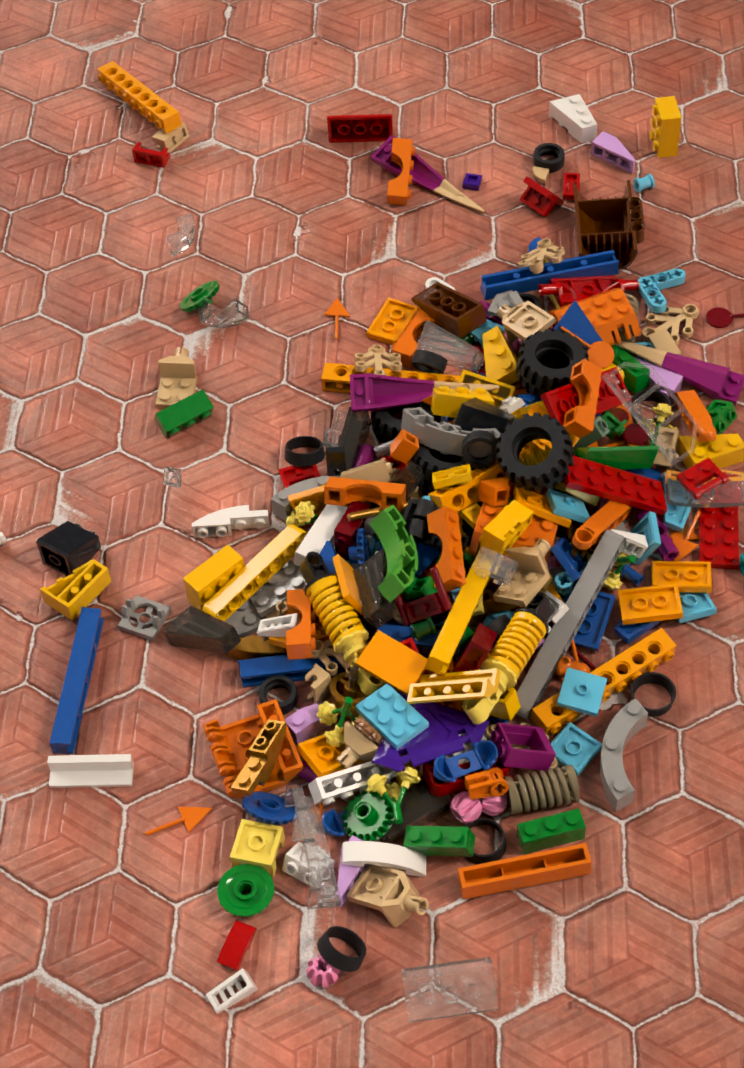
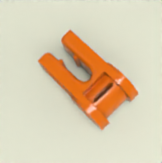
[464,768,509,799]

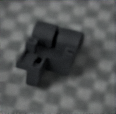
[403,499,469,553]

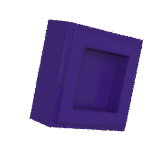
[462,173,482,191]

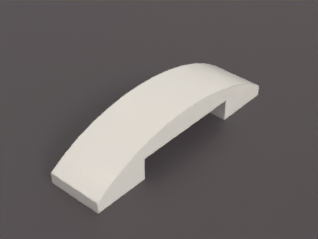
[342,841,426,877]

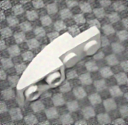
[192,505,270,538]

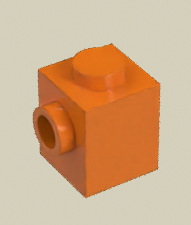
[390,429,419,464]

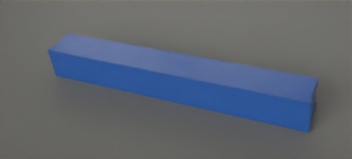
[480,250,619,300]
[49,607,104,754]
[238,654,346,688]

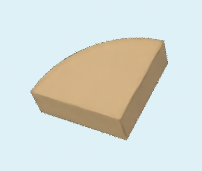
[533,166,549,184]

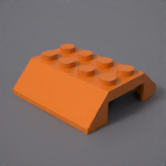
[549,288,641,346]
[468,502,559,567]
[202,699,303,799]

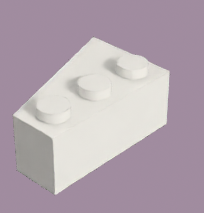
[549,94,597,143]

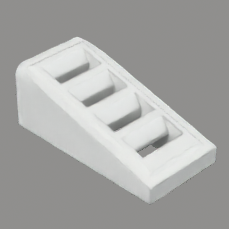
[610,529,648,558]
[257,613,301,637]
[206,968,258,1014]

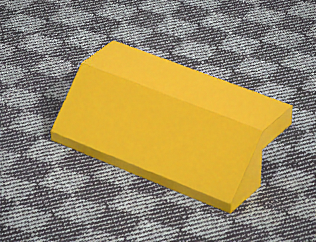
[407,669,501,704]

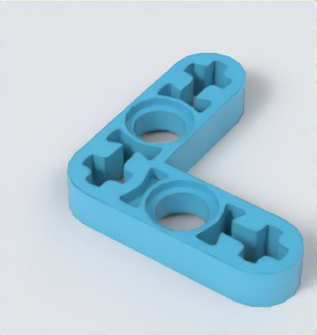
[638,269,685,313]

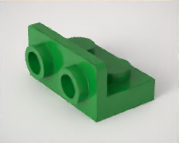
[706,399,737,435]

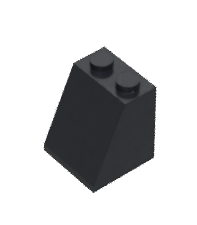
[454,397,515,434]
[36,521,101,576]

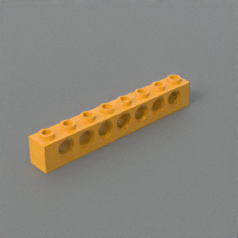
[97,61,182,133]
[321,363,460,393]
[428,443,537,511]
[531,628,677,735]

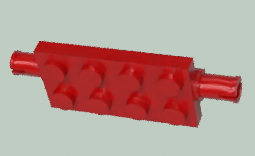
[538,275,639,307]

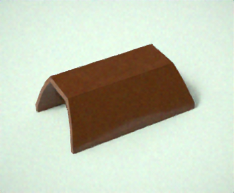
[573,180,645,269]

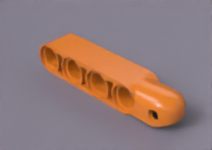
[675,390,716,442]
[572,500,631,550]

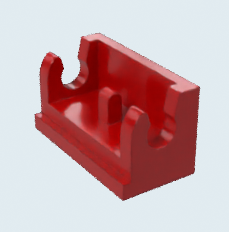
[132,142,171,168]

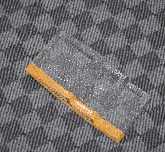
[664,468,744,508]

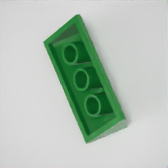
[574,446,659,469]

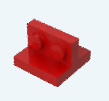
[519,176,565,217]

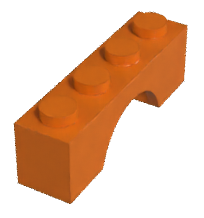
[387,138,415,205]
[391,308,439,368]
[563,359,602,438]
[324,477,406,512]
[478,477,553,507]
[427,506,466,592]
[286,589,316,660]

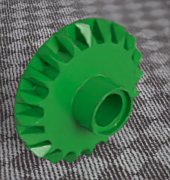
[180,281,220,312]
[342,790,394,842]
[217,864,274,918]

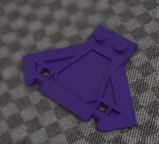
[372,693,489,772]

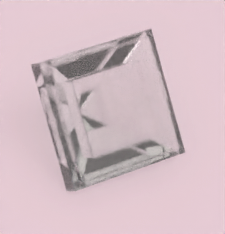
[163,466,183,488]

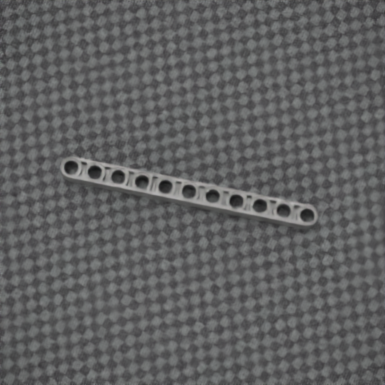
[515,530,626,720]

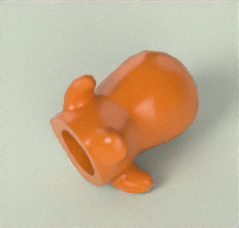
[555,656,590,683]

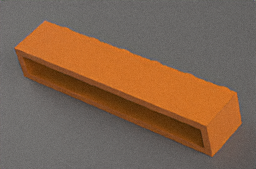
[458,843,592,900]

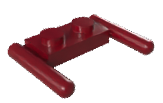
[395,567,453,626]

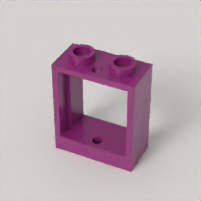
[490,723,556,770]

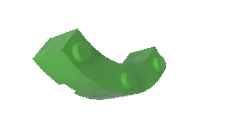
[369,505,418,603]

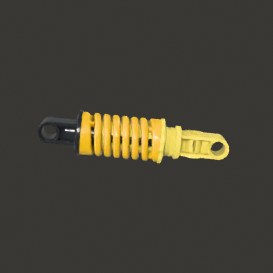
[299,551,384,696]
[462,592,555,725]

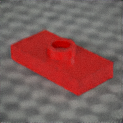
[562,173,580,200]

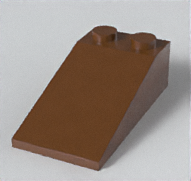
[411,282,487,338]

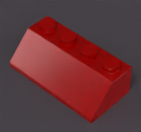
[327,114,393,143]

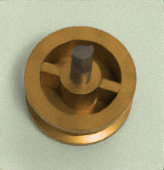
[328,667,368,720]

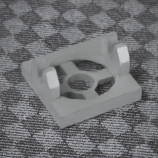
[118,595,171,641]

